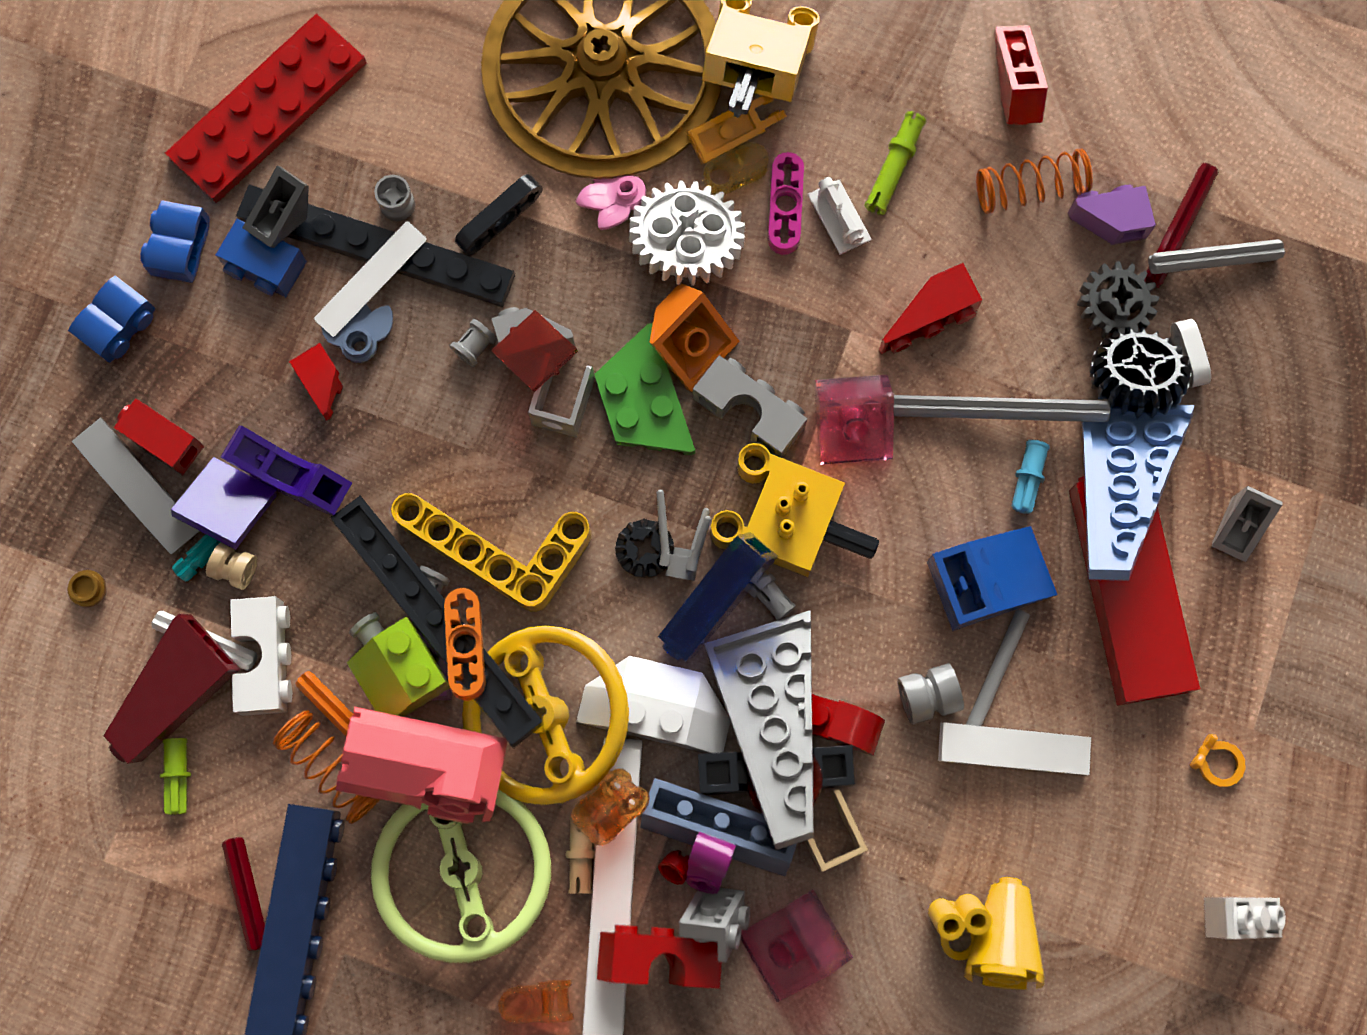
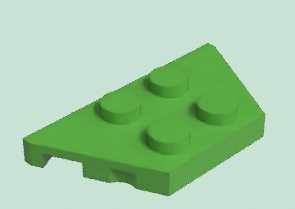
[594,323,695,455]

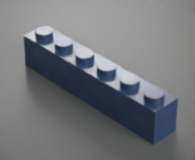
[244,804,344,1035]

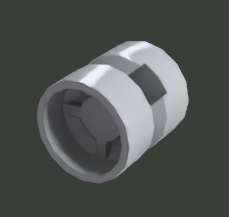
[897,663,964,725]

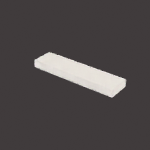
[938,723,1091,775]

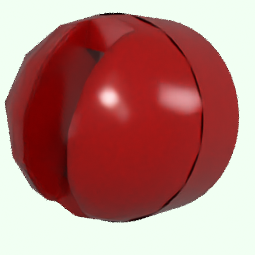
[658,850,690,885]

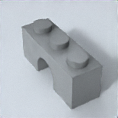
[693,355,808,458]

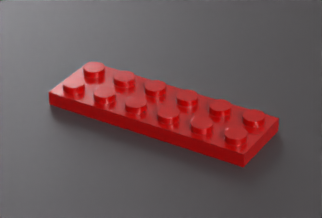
[165,13,367,204]

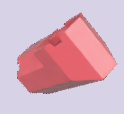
[336,707,507,823]

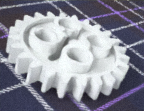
[629,181,745,285]

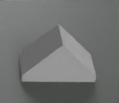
[1212,486,1283,562]

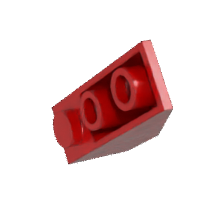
[879,263,982,354]

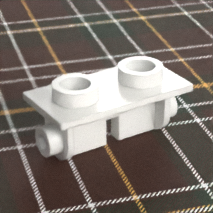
[808,177,871,255]

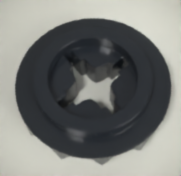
[615,518,674,578]

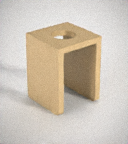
[805,788,868,872]

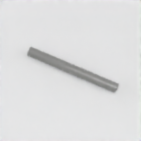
[966,609,1030,726]

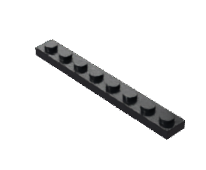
[236,184,515,307]
[330,495,544,748]

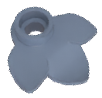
[321,304,393,363]

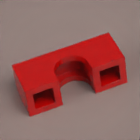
[596,924,722,989]

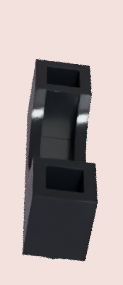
[698,746,855,795]

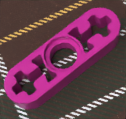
[768,152,804,255]

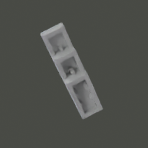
[72,417,199,555]

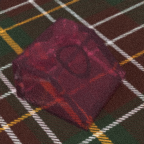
[815,375,894,465]
[741,889,854,1002]

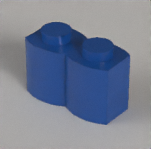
[140,201,210,283]
[68,276,155,363]

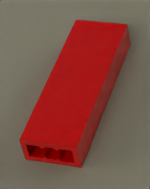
[1069,476,1200,706]

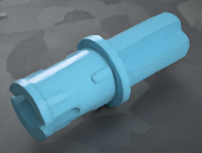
[1011,440,1050,514]

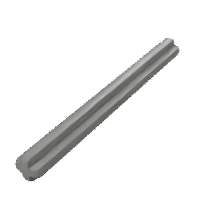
[889,395,1110,422]

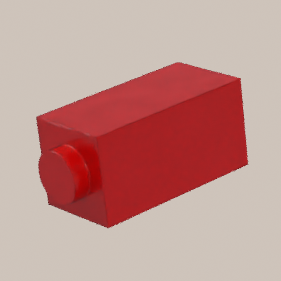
[113,398,204,475]

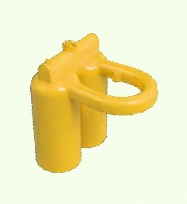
[928,894,992,960]

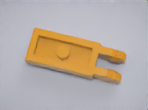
[686,95,787,164]

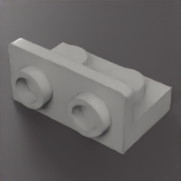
[679,888,751,962]

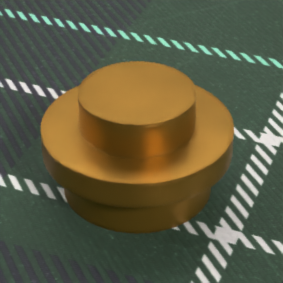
[67,570,106,607]

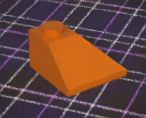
[650,283,740,392]

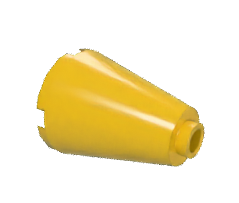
[964,877,1044,990]

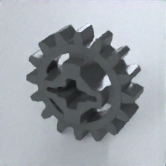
[1077,261,1159,338]

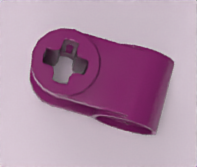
[686,831,736,894]

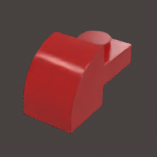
[812,694,885,756]

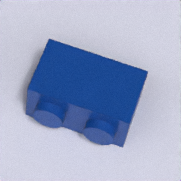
[216,219,307,297]

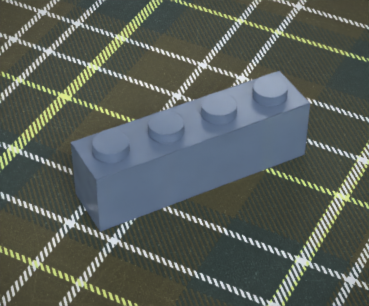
[640,778,797,877]

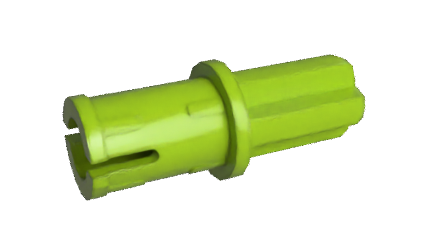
[160,738,191,815]

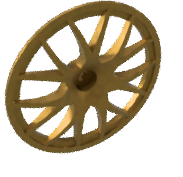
[481,0,722,179]

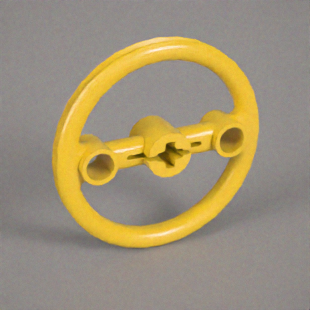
[462,626,629,805]

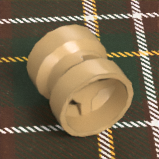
[206,542,258,590]

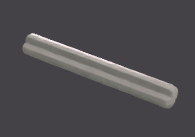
[1148,239,1285,274]

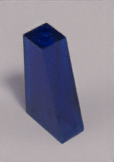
[658,532,779,661]

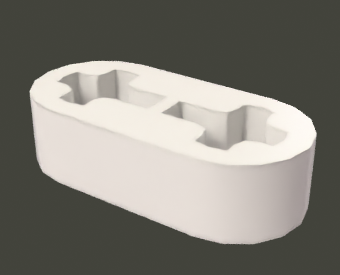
[1170,319,1211,388]

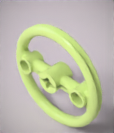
[371,790,551,963]

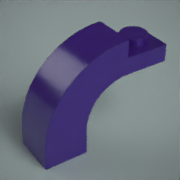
[220,425,352,515]

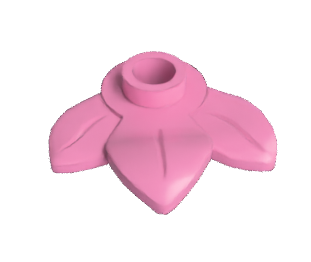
[576,176,646,230]

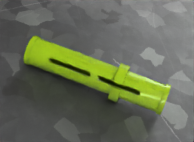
[864,111,927,215]

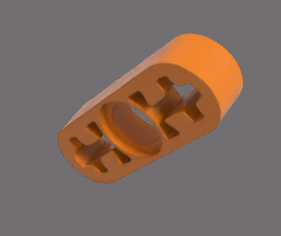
[444,588,485,701]

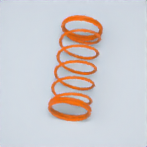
[976,148,1093,214]
[273,710,380,824]

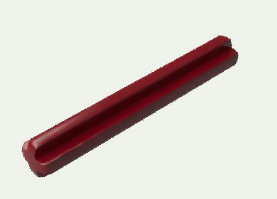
[1144,163,1218,288]

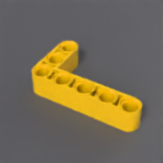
[391,493,591,612]

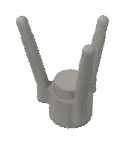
[657,490,711,581]

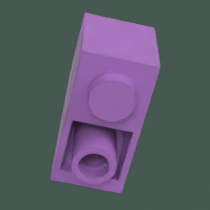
[1068,185,1156,245]

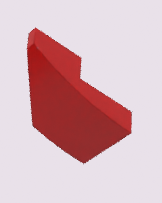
[289,343,343,421]

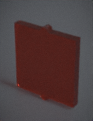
[491,310,578,392]

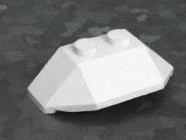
[576,656,730,753]

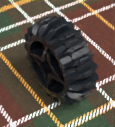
[1089,327,1191,419]

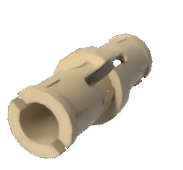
[566,815,596,894]

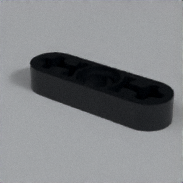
[454,174,543,256]

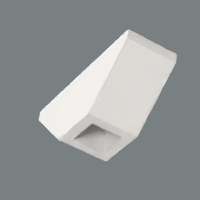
[1204,897,1285,939]

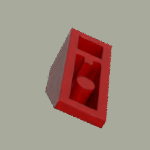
[994,25,1048,125]

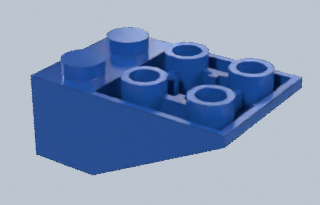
[927,526,1058,631]

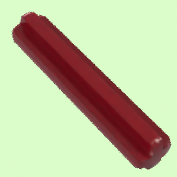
[222,837,265,951]

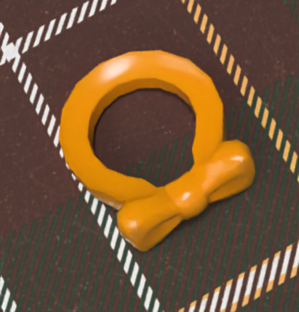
[1189,734,1246,787]

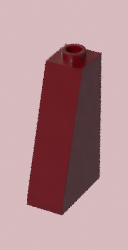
[103,614,240,764]

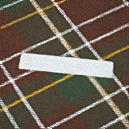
[314,221,427,337]

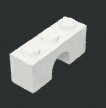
[230,596,293,716]

